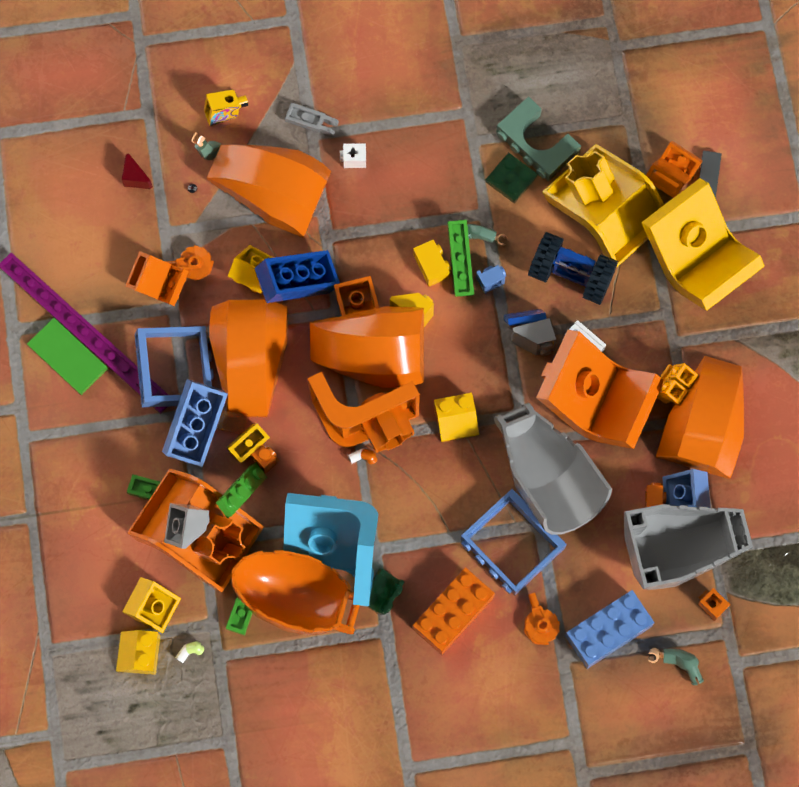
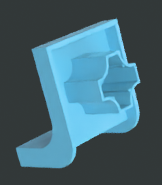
[283,493,378,606]

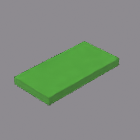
[27,318,108,395]

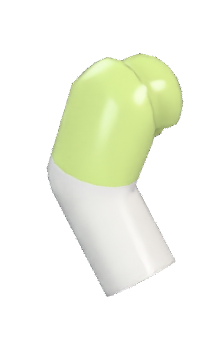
[175,641,204,663]

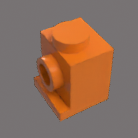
[251,444,280,474]
[645,483,666,508]
[698,588,731,621]

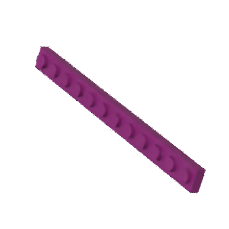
[0,253,168,414]

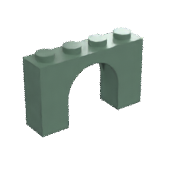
[496,96,581,182]

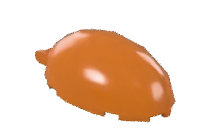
[231,550,360,635]

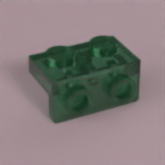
[367,568,405,615]

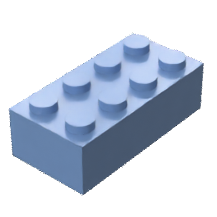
[162,379,228,467]
[565,590,655,669]

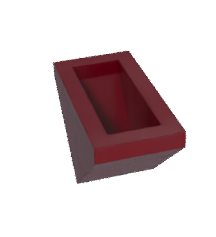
[122,153,153,189]

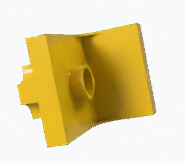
[542,144,664,268]
[641,178,765,311]

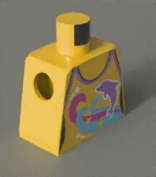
[204,90,248,126]

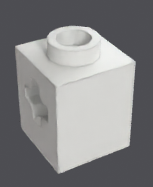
[340,143,366,168]

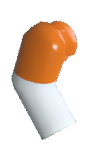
[348,448,377,465]

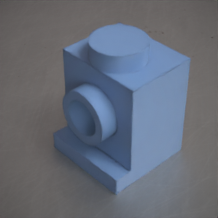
[476,265,506,293]

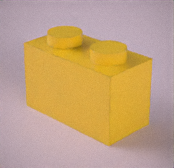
[413,239,451,287]
[226,422,270,463]

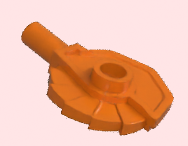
[165,245,214,281]
[524,593,560,645]

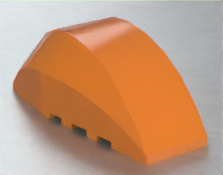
[207,145,331,238]
[209,300,288,417]
[310,306,424,388]
[655,356,744,479]

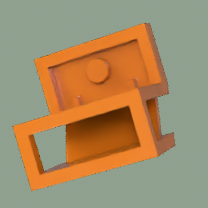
[646,141,703,198]
[125,251,189,306]

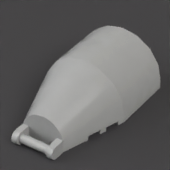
[494,402,612,535]

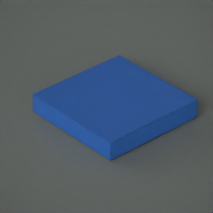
[504,309,546,326]

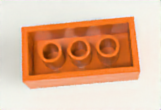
[412,567,495,655]

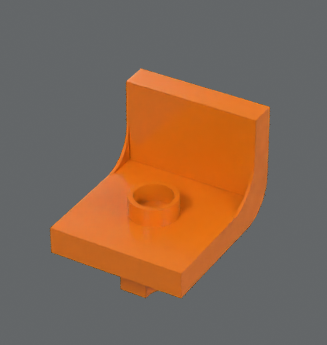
[536,330,664,449]
[307,372,420,453]
[127,469,264,592]

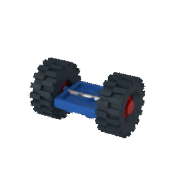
[528,232,618,305]

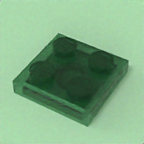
[485,152,538,204]

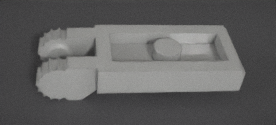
[285,103,339,136]

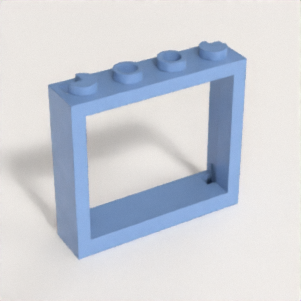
[134,326,215,408]
[461,489,567,595]

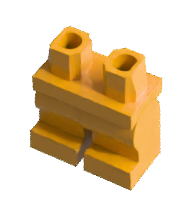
[657,363,698,405]

